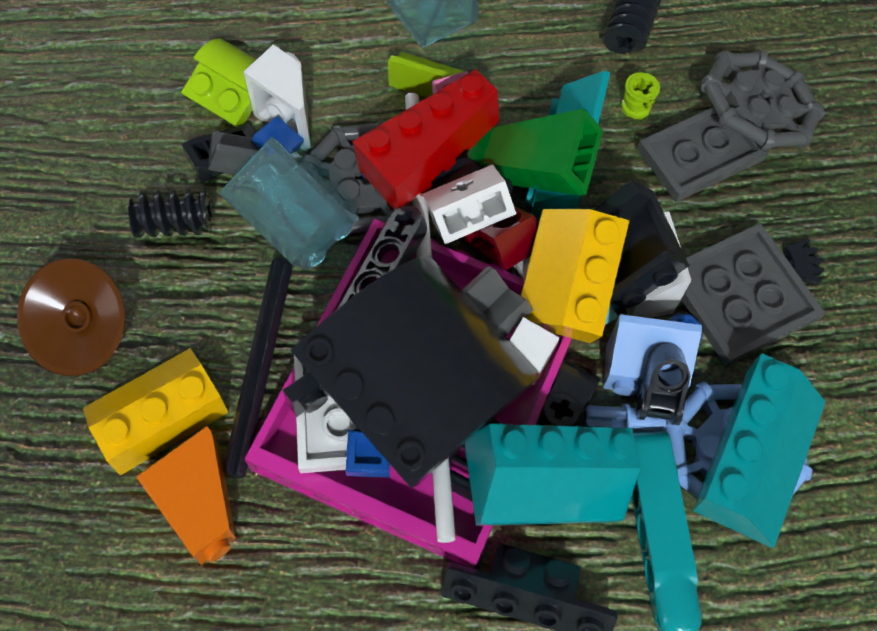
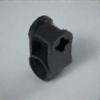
[636,343,690,426]
[538,360,601,426]

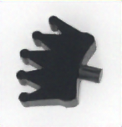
[783,238,824,285]

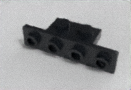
[441,543,618,631]

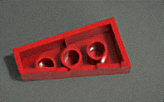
[353,69,499,211]

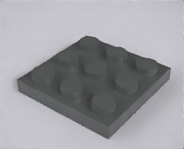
[681,223,825,366]

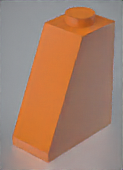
[136,426,236,565]

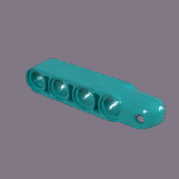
[631,430,702,631]

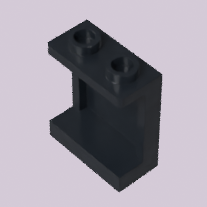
[594,180,690,308]

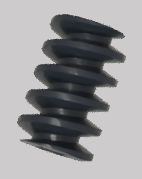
[603,0,661,54]
[128,187,212,238]

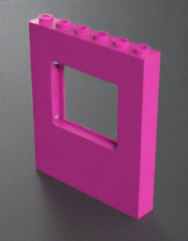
[245,219,572,569]

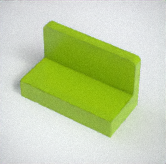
[388,52,464,98]

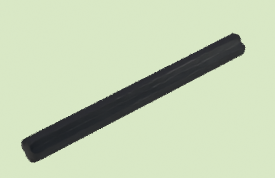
[222,258,292,478]

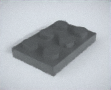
[637,107,768,202]

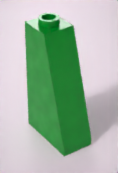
[467,108,603,196]

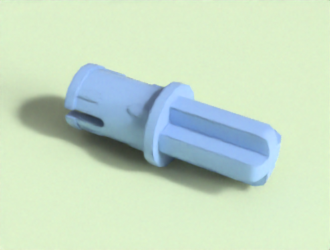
[583,403,666,433]

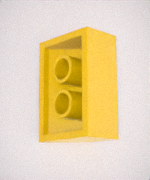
[521,209,629,343]
[83,348,229,475]

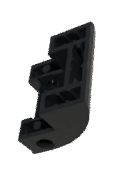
[290,255,541,488]

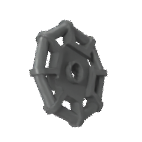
[701,49,825,151]
[300,120,432,237]

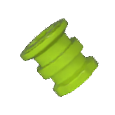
[621,72,660,120]

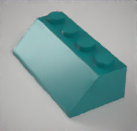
[525,71,611,222]
[693,353,825,548]
[465,424,641,525]

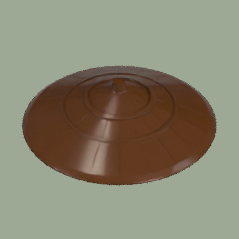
[17,258,125,376]

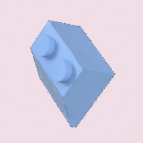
[603,314,702,396]

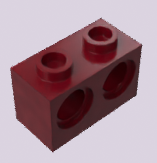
[464,205,539,270]

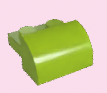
[181,38,257,127]

